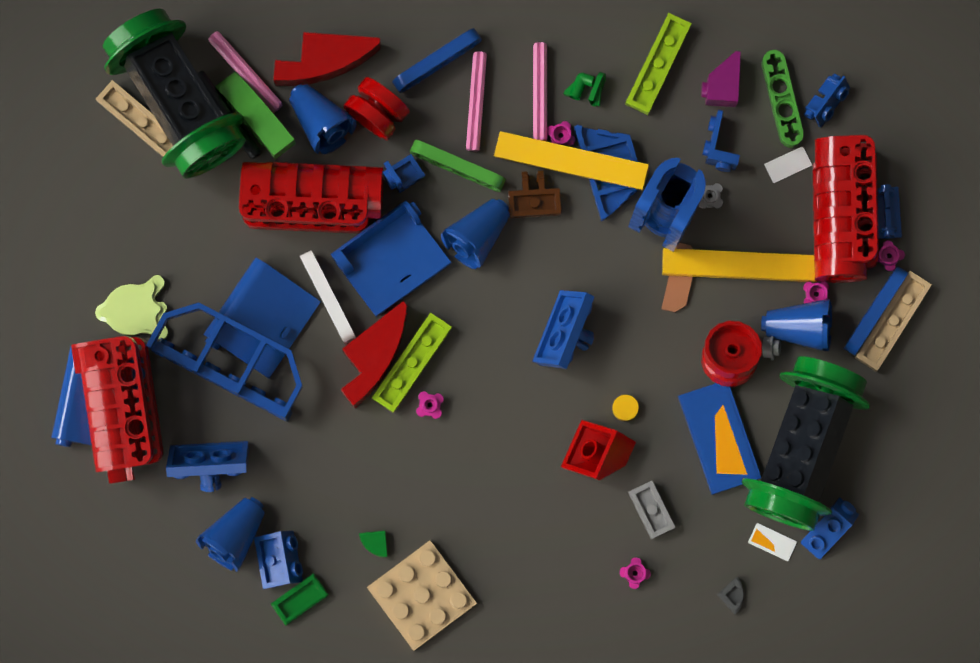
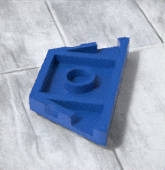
[574,125,638,221]

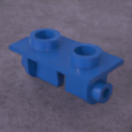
[804,74,850,128]
[878,184,902,239]

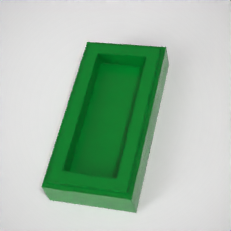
[271,573,329,626]

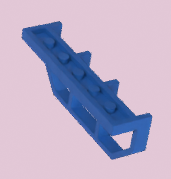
[146,303,303,422]

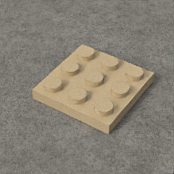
[367,540,477,651]

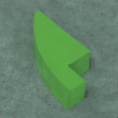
[215,72,296,160]

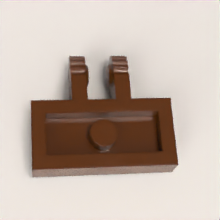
[508,170,561,218]

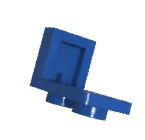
[702,110,740,172]
[382,154,425,193]
[801,497,859,559]

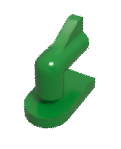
[563,72,606,107]

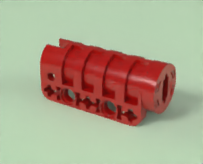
[813,135,879,283]
[239,162,384,234]

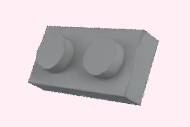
[628,481,675,539]

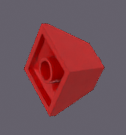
[561,420,636,480]

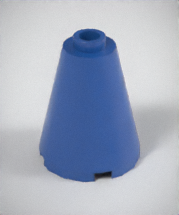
[289,84,357,155]
[441,199,510,269]
[761,299,832,351]
[196,497,265,572]

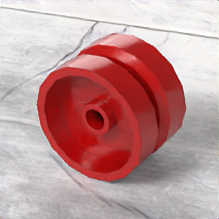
[343,77,410,140]
[701,321,762,387]

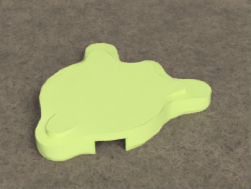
[95,275,169,340]

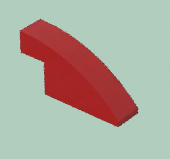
[273,32,381,86]
[341,301,407,408]

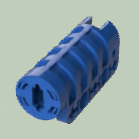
[628,158,706,252]

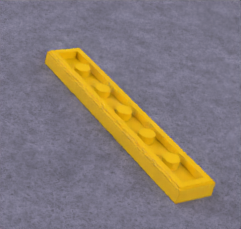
[494,131,650,191]
[662,248,816,282]

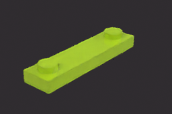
[625,13,692,115]
[372,312,452,413]

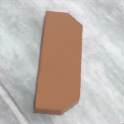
[661,243,693,313]

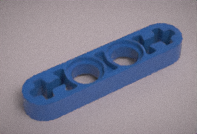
[392,28,482,93]
[843,266,908,355]

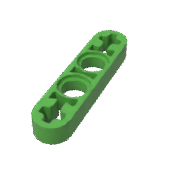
[761,50,804,148]
[409,140,506,192]

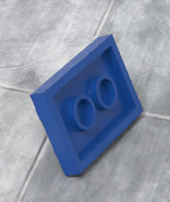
[532,290,595,369]
[166,441,249,492]

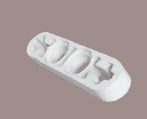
[300,250,356,344]

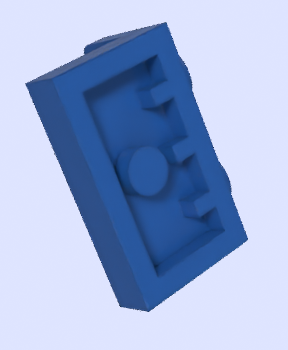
[254,531,303,589]

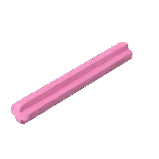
[208,31,282,113]
[533,42,547,141]
[466,51,487,152]

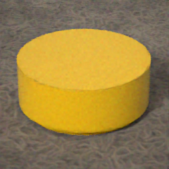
[612,395,639,421]

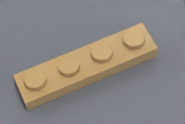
[96,80,173,157]
[855,271,932,372]

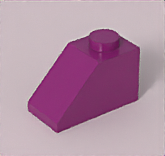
[701,51,741,107]

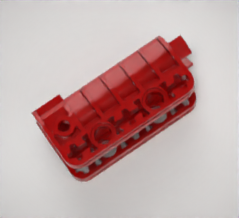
[71,336,164,484]

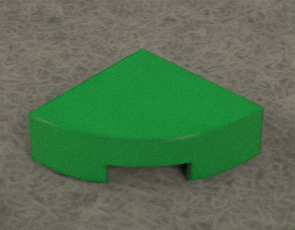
[359,531,388,557]

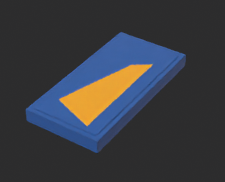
[678,383,761,495]

